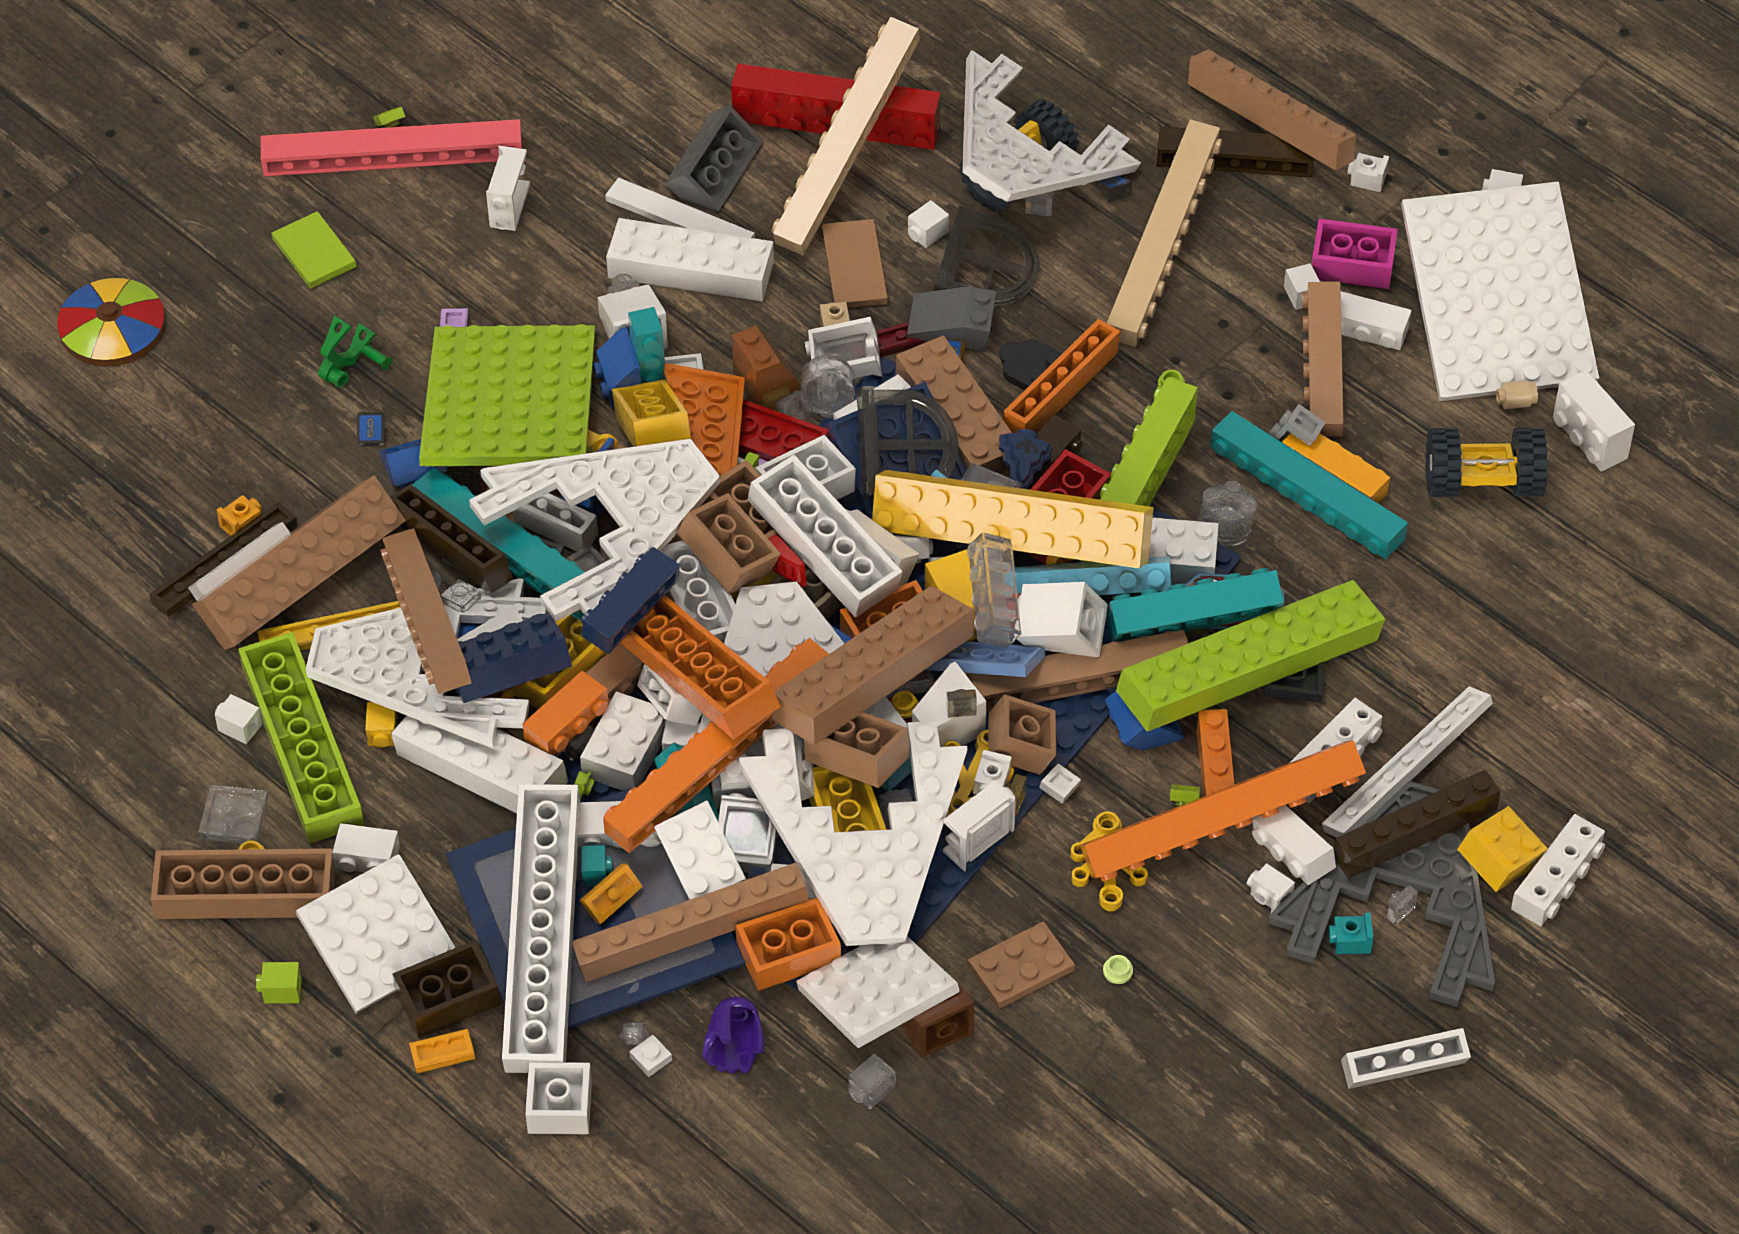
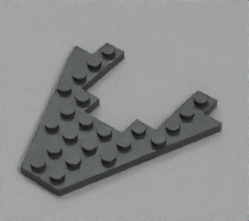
[1268,781,1495,1007]

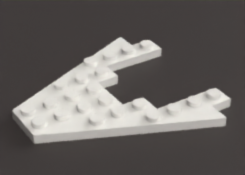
[962,50,1141,202]
[469,439,720,622]
[306,578,548,747]
[697,582,907,790]
[738,721,967,946]

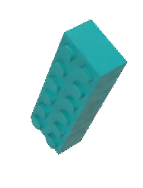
[1106,568,1284,642]

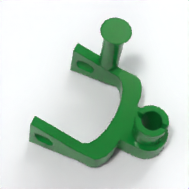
[318,316,393,388]

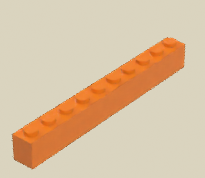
[603,638,829,854]
[1080,740,1366,881]

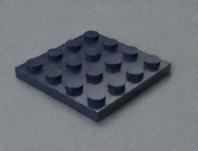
[826,381,971,520]

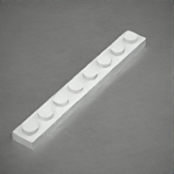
[1322,686,1493,838]

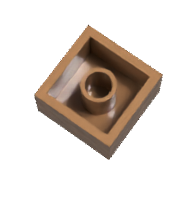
[988,694,1056,775]

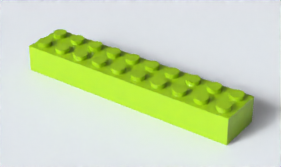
[1116,580,1385,732]

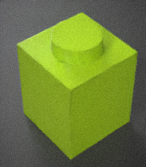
[256,962,302,1004]

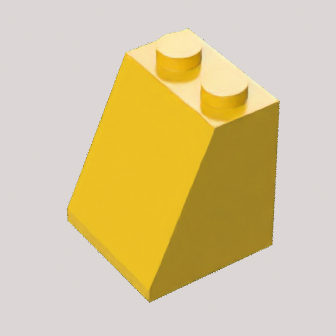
[925,546,979,642]

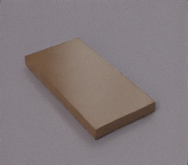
[822,219,888,308]

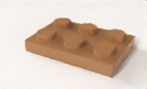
[968,921,1075,1009]

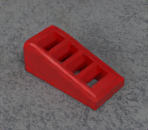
[768,535,807,587]

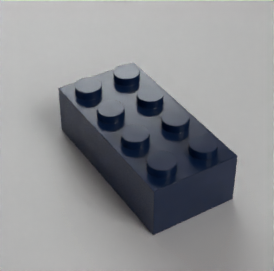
[456,612,572,703]

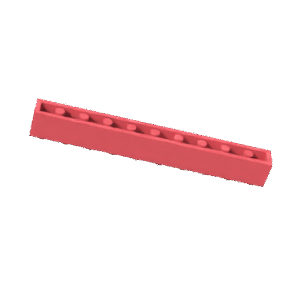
[261,119,522,176]

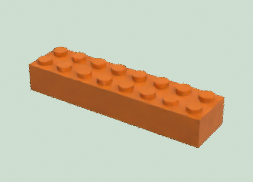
[620,595,780,739]

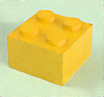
[1457,806,1548,892]

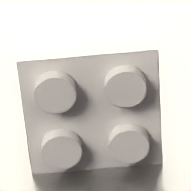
[526,1062,592,1134]

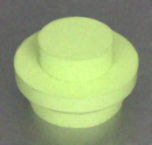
[1103,955,1133,984]

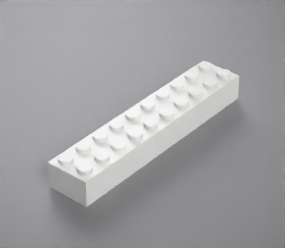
[502,784,580,1073]

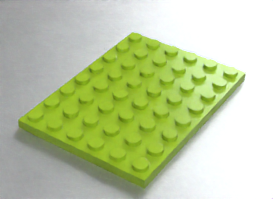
[419,324,595,466]

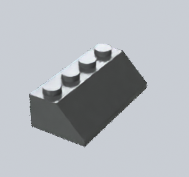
[665,105,763,212]

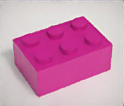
[1312,219,1398,289]

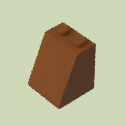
[732,325,806,408]

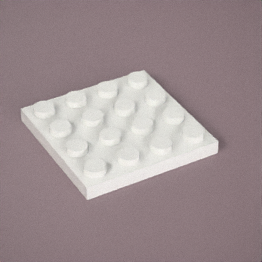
[296,854,456,1014]
[796,936,960,1048]

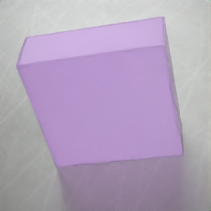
[440,308,469,327]

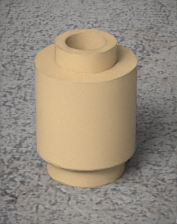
[1496,380,1538,410]

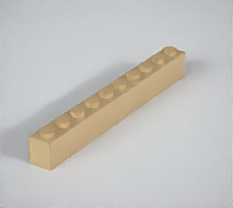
[772,17,920,256]
[1107,119,1223,348]

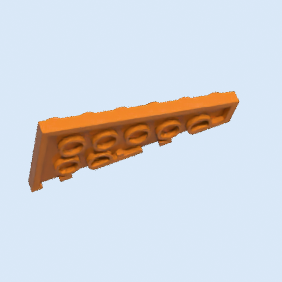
[663,363,745,477]

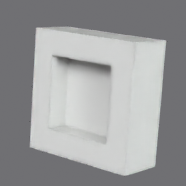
[1039,764,1081,804]
[629,1035,672,1077]

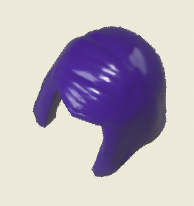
[703,997,765,1074]

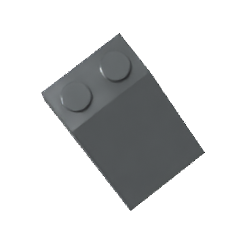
[906,286,996,352]

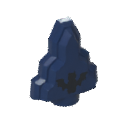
[998,429,1053,489]

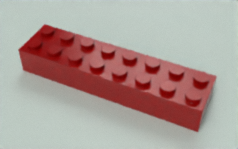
[731,63,940,150]

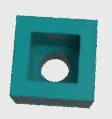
[581,845,613,887]

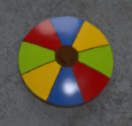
[57,278,166,366]

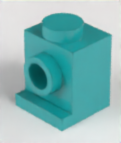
[1328,913,1373,954]

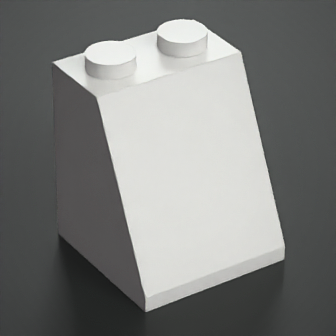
[597,284,668,349]
[1014,582,1108,657]
[912,662,986,747]

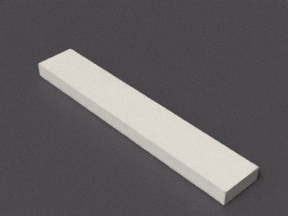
[605,178,755,239]

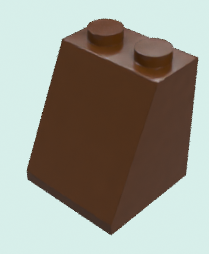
[900,964,974,1058]

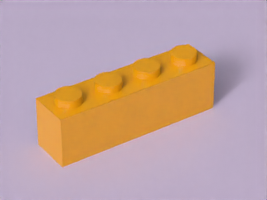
[1282,433,1390,504]

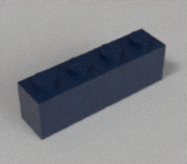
[581,547,680,654]

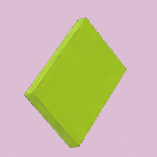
[271,211,356,289]

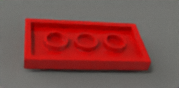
[738,400,831,461]

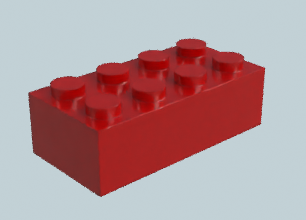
[1022,449,1111,564]

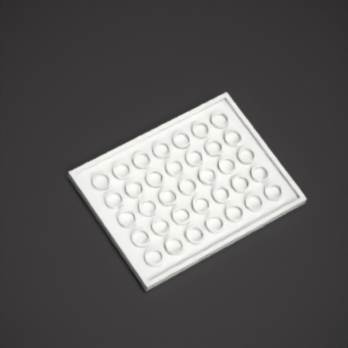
[1401,182,1599,401]

